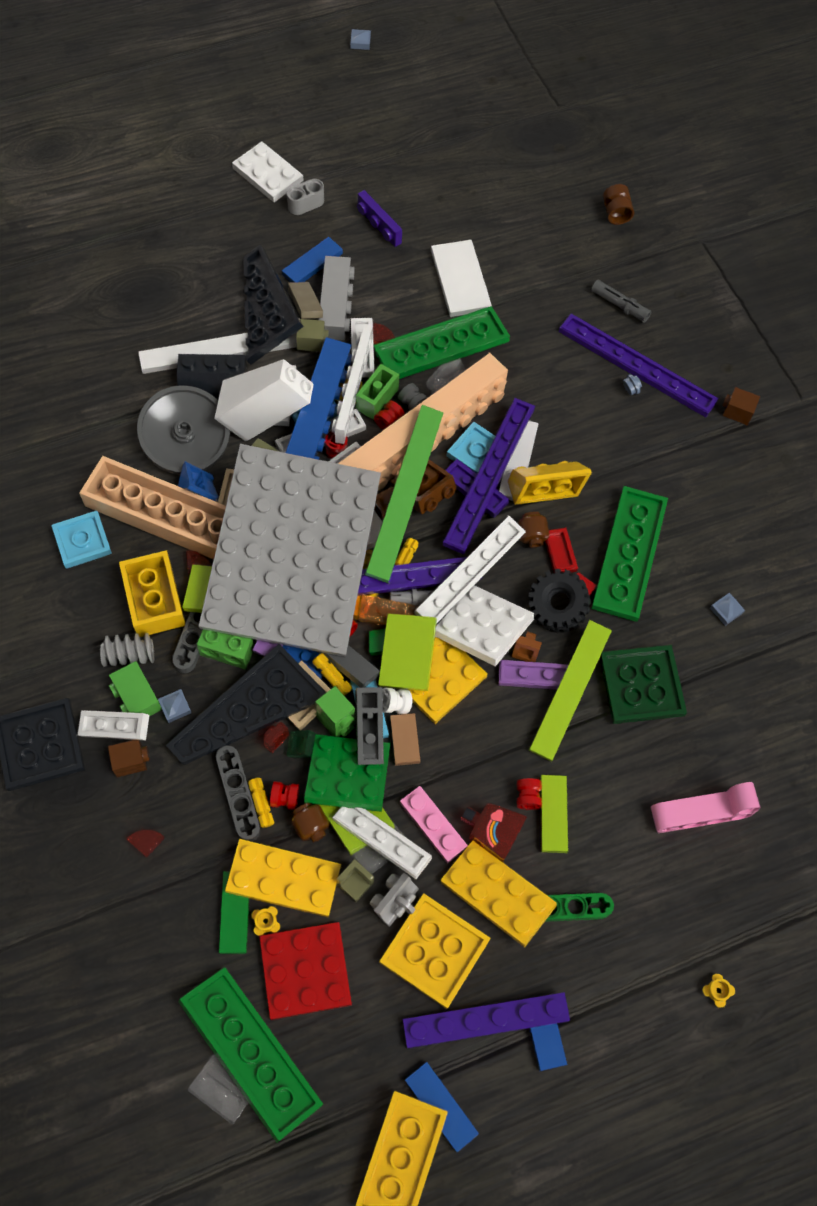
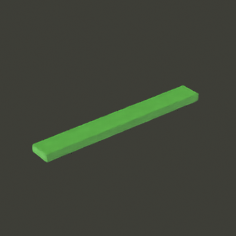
[365,405,443,583]

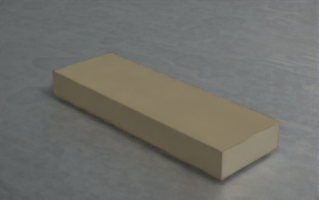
[288,282,323,319]

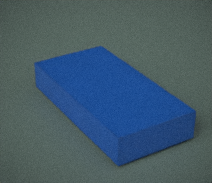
[529,1024,567,1071]

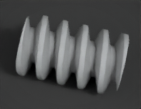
[100,633,154,667]

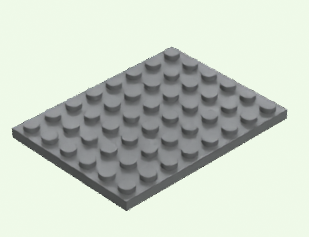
[199,444,381,657]

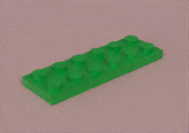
[373,306,510,379]
[591,486,668,622]
[179,967,323,1143]

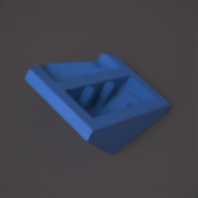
[178,461,218,502]

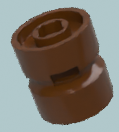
[603,184,634,225]

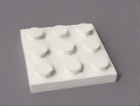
[435,585,534,666]

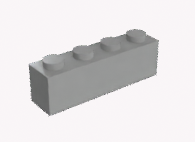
[319,256,355,340]

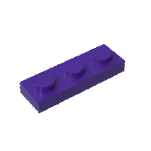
[357,190,402,247]
[445,459,509,518]

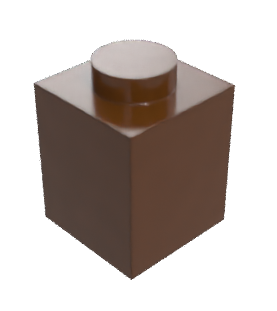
[722,387,760,425]
[108,740,150,777]

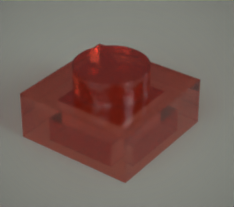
[263,721,289,753]

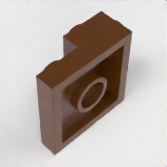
[390,460,456,514]

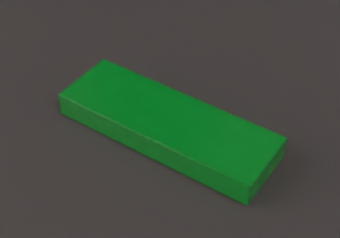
[219,871,250,954]

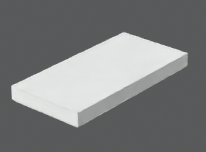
[431,240,492,317]

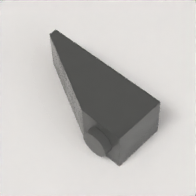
[355,687,384,765]

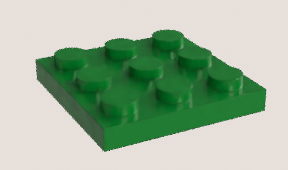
[304,734,390,812]

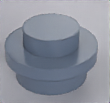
[623,374,642,395]

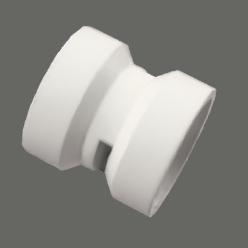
[382,688,412,714]

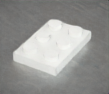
[232,142,303,202]

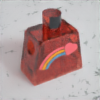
[461,803,527,862]

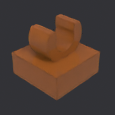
[512,631,542,662]

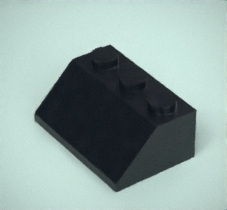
[177,354,248,400]

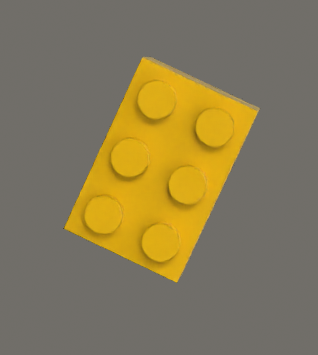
[119,550,186,637]

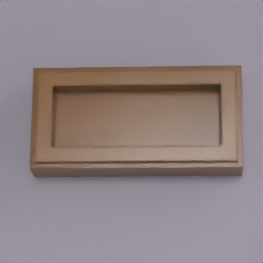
[390,713,420,766]

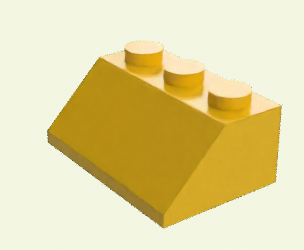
[507,461,592,505]

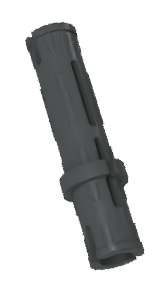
[591,279,651,323]

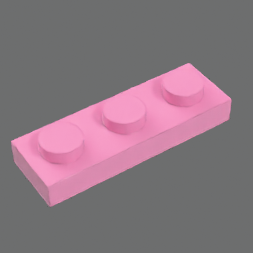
[400,786,468,863]

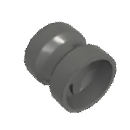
[398,383,428,411]

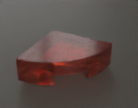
[373,323,395,345]
[187,551,211,575]
[127,830,165,858]

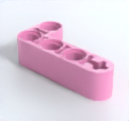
[651,782,761,833]

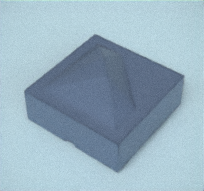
[350,29,371,50]
[710,593,745,626]
[158,689,191,723]

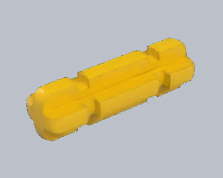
[395,538,418,565]
[312,653,352,696]
[248,778,274,828]

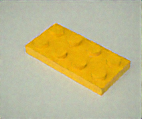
[225,839,341,917]
[440,840,557,947]
[356,1091,448,1206]

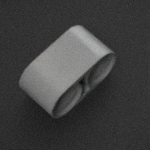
[287,179,324,215]

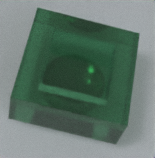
[287,730,316,758]

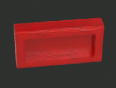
[545,527,578,573]

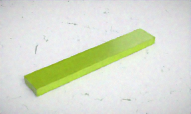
[529,620,612,761]

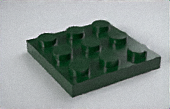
[600,645,687,724]

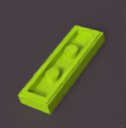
[540,775,568,853]

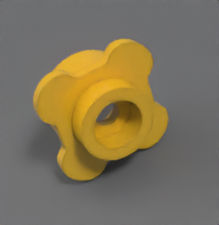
[252,906,280,936]
[702,974,735,1008]

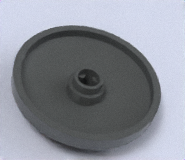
[137,386,230,475]

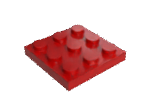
[260,922,352,1020]

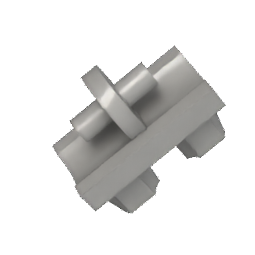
[370,873,419,927]

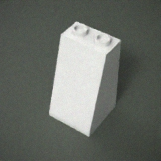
[214,359,314,441]

